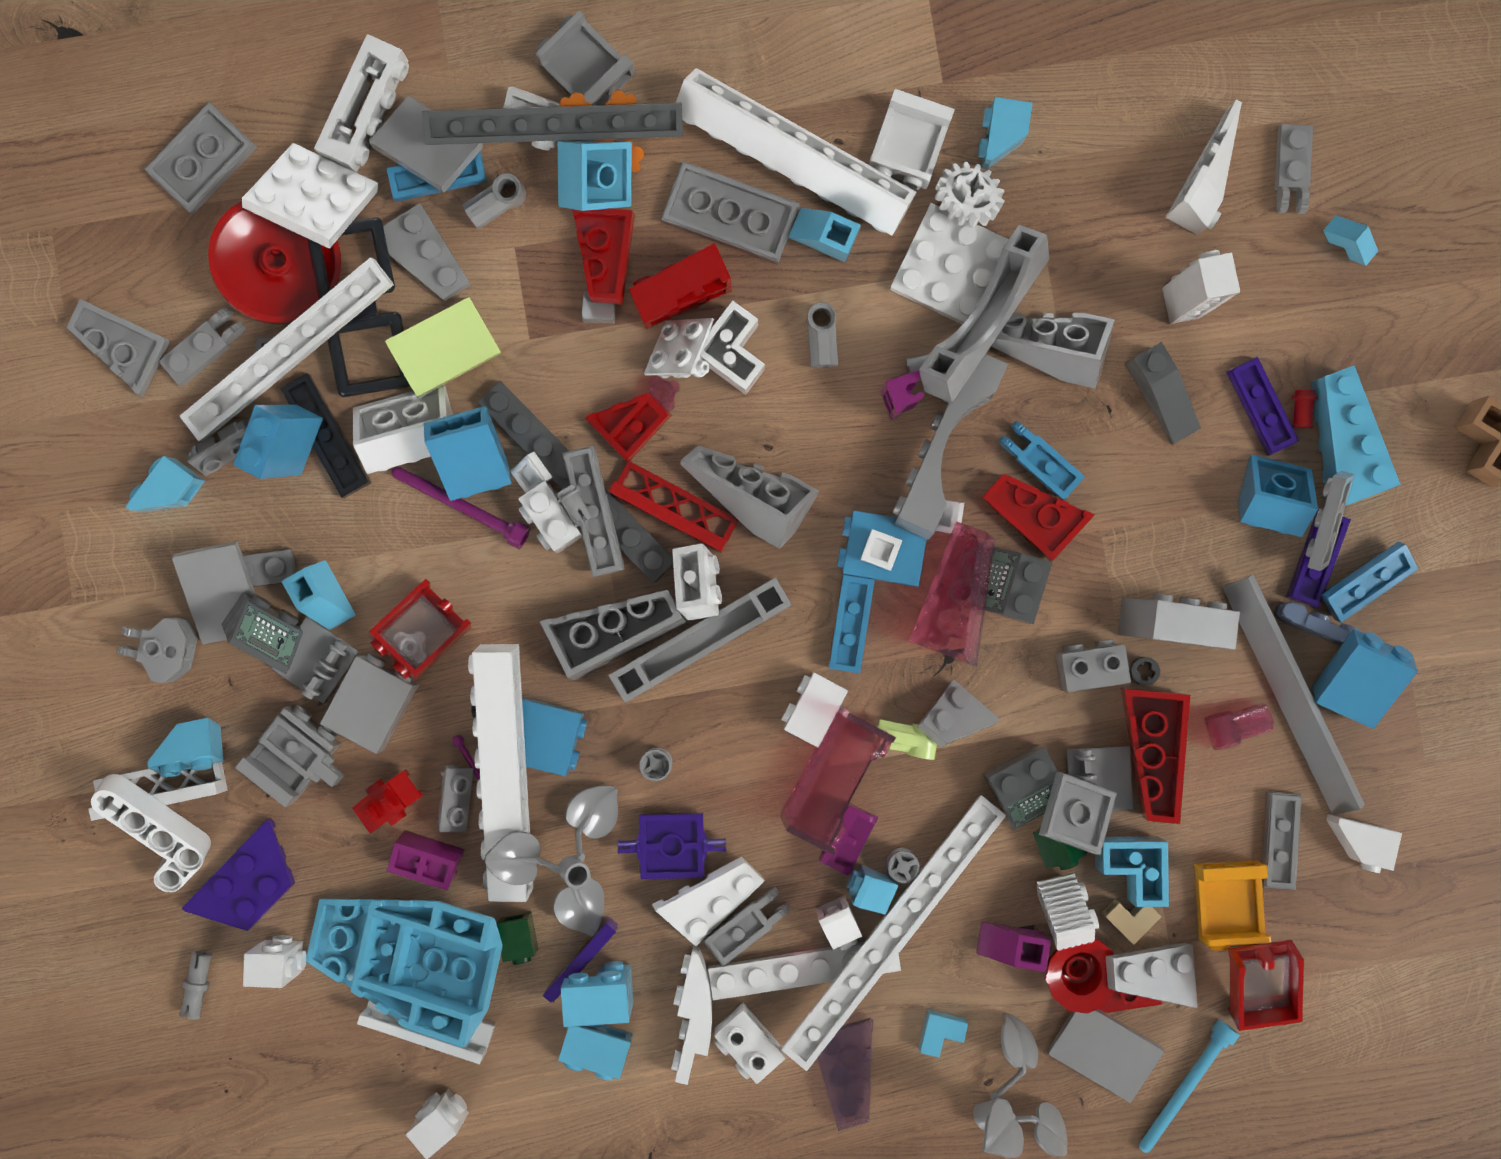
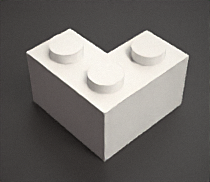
[700,300,765,395]

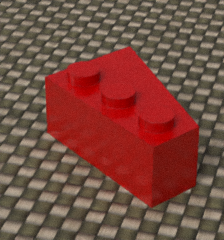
[629,243,732,329]

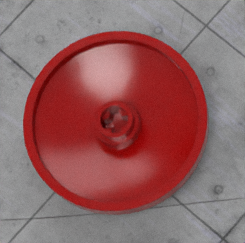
[208,201,342,324]

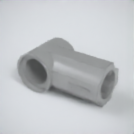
[462,173,526,229]
[806,302,838,368]

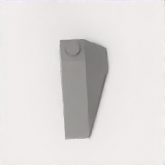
[991,313,1115,389]
[681,445,819,549]

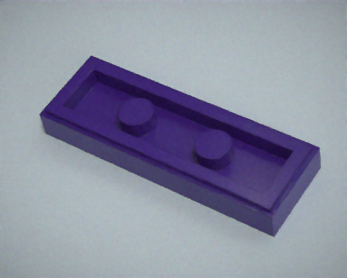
[1226,357,1299,456]
[1286,509,1351,608]
[543,917,618,1003]

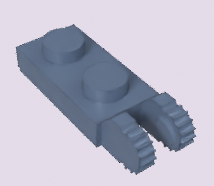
[1274,602,1360,646]

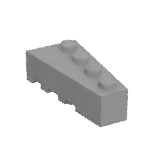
[540,590,686,681]

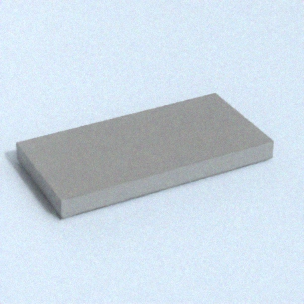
[661,161,800,264]

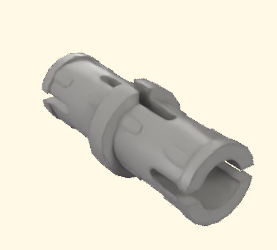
[179,951,213,1020]

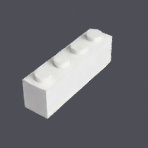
[1162,250,1240,324]

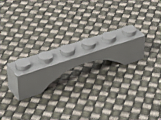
[919,225,1050,403]
[893,354,1008,540]
[609,577,792,703]

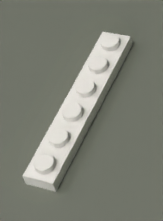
[708,941,901,1000]

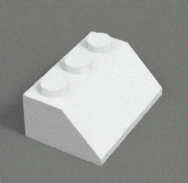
[353,385,453,474]

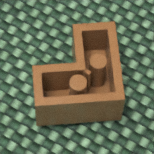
[1455,396,1501,487]

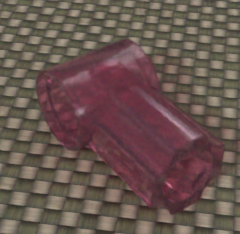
[1204,703,1274,750]

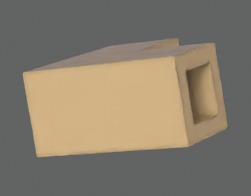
[1101,899,1162,945]

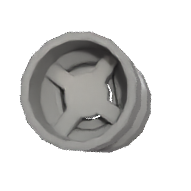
[640,747,673,781]

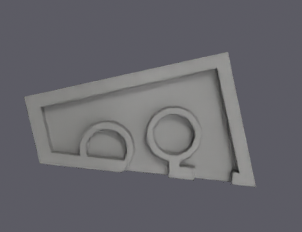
[367,203,472,302]
[66,299,170,397]

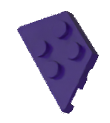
[182,818,295,931]

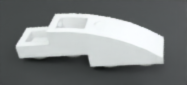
[671,946,713,1085]

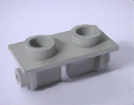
[188,420,247,476]
[436,765,473,832]

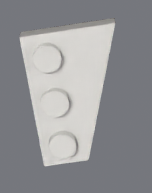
[652,857,765,946]

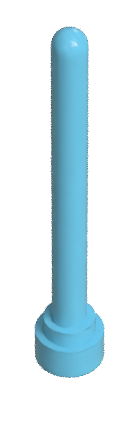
[1139,1019,1240,1153]

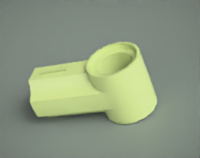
[874,719,937,760]

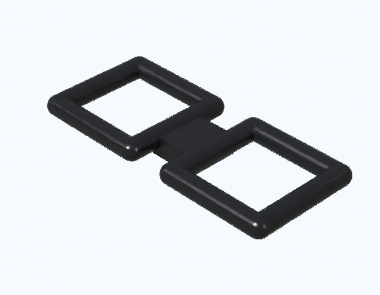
[307,217,410,397]

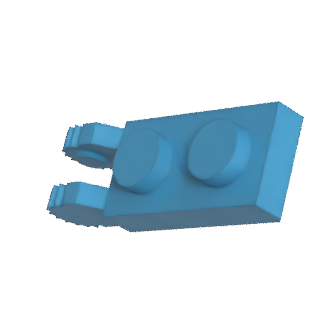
[998,421,1085,500]

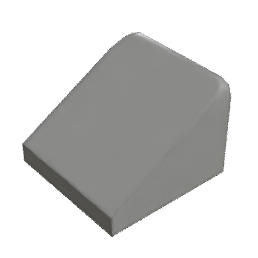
[582,291,615,324]

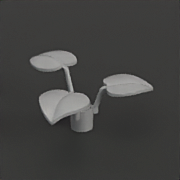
[484,785,618,936]
[973,1013,1068,1159]

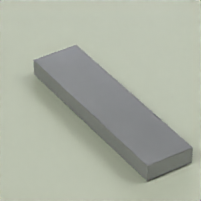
[562,446,625,577]

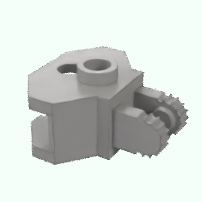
[117,618,198,683]

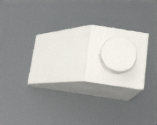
[1326,814,1402,873]
[816,895,862,950]

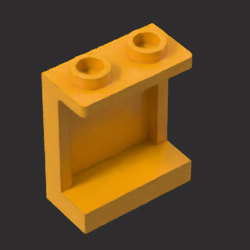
[1194,860,1271,951]

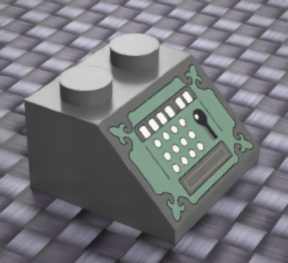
[967,545,1052,624]
[221,592,303,674]
[983,744,1058,830]

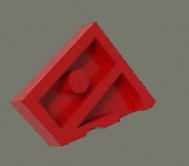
[585,393,672,461]

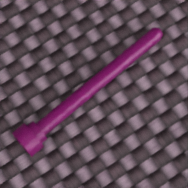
[391,466,531,550]

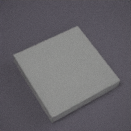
[1039,772,1117,855]

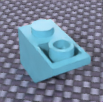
[978,97,1033,170]
[788,208,861,263]
[125,455,205,513]
[281,560,356,630]
[147,718,224,777]
[846,864,899,915]

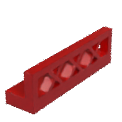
[608,461,739,553]

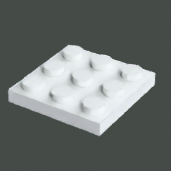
[242,143,378,249]
[889,203,1009,325]

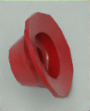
[1045,939,1116,1014]

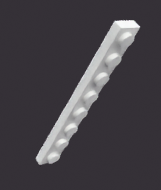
[180,258,394,441]

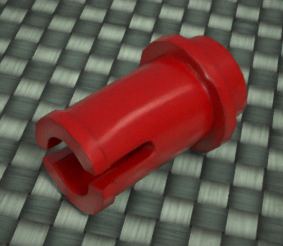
[1291,389,1318,429]

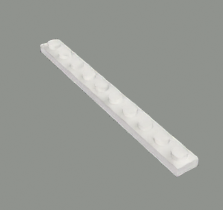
[781,795,1006,1071]

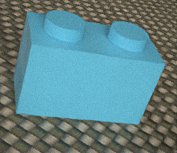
[558,1025,633,1080]

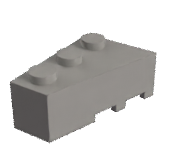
[1118,594,1240,650]

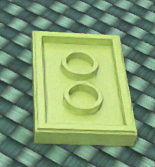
[385,297,501,398]

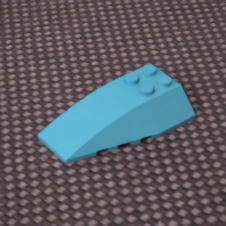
[306,898,503,1048]

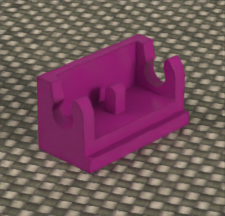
[880,370,925,420]
[819,801,878,876]
[387,830,465,891]

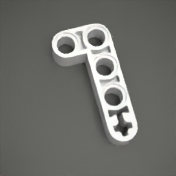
[91,774,211,892]

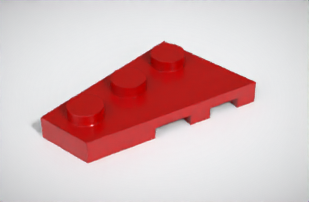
[572,209,635,305]
[981,474,1095,562]

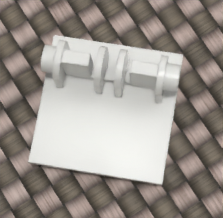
[644,318,714,378]

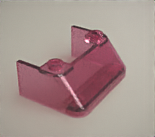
[780,706,896,856]

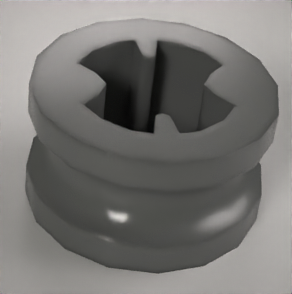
[1129,657,1160,685]

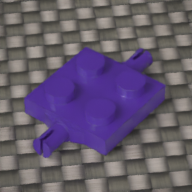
[618,812,726,879]

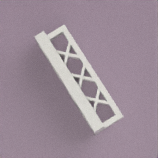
[88,762,228,821]
[357,1001,496,1064]

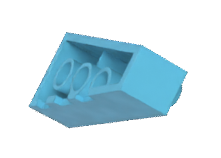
[1310,366,1401,505]

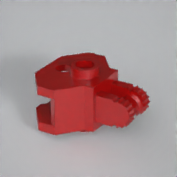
[352,769,425,834]

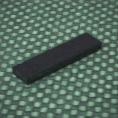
[280,373,371,498]

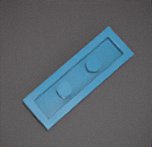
[386,151,488,202]
[1321,541,1418,623]
[828,575,875,674]

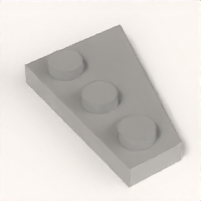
[1106,942,1198,1008]

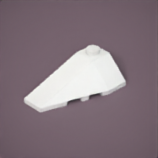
[1166,99,1242,235]

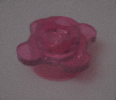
[649,376,680,411]

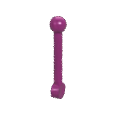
[452,735,480,780]

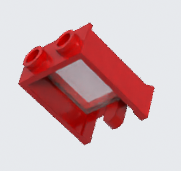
[369,579,471,682]
[1228,940,1304,1031]

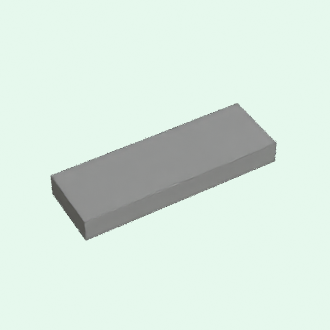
[1262,791,1302,890]

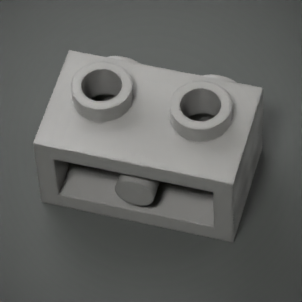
[1056,639,1131,692]

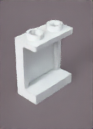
[869,89,955,190]

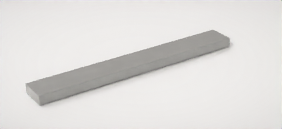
[1222,575,1365,815]

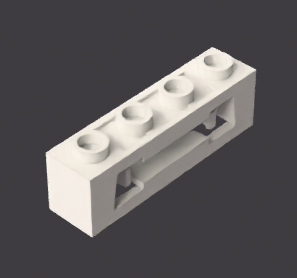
[314,34,409,173]

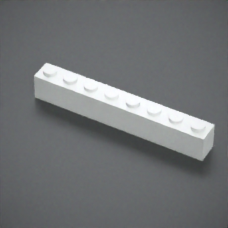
[676,68,917,236]
[468,644,533,902]

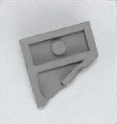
[917,679,999,748]

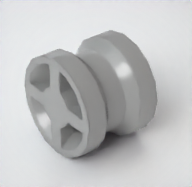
[886,847,920,883]

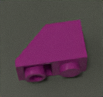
[976,921,1051,972]

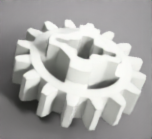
[935,162,1004,228]

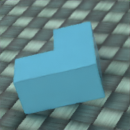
[1323,216,1378,266]
[918,1009,968,1058]

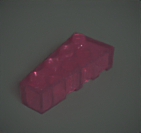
[909,521,995,668]

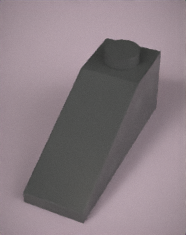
[1125,342,1201,445]

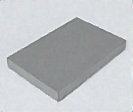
[369,96,483,193]
[144,102,258,215]
[172,541,255,644]
[1047,1009,1165,1103]

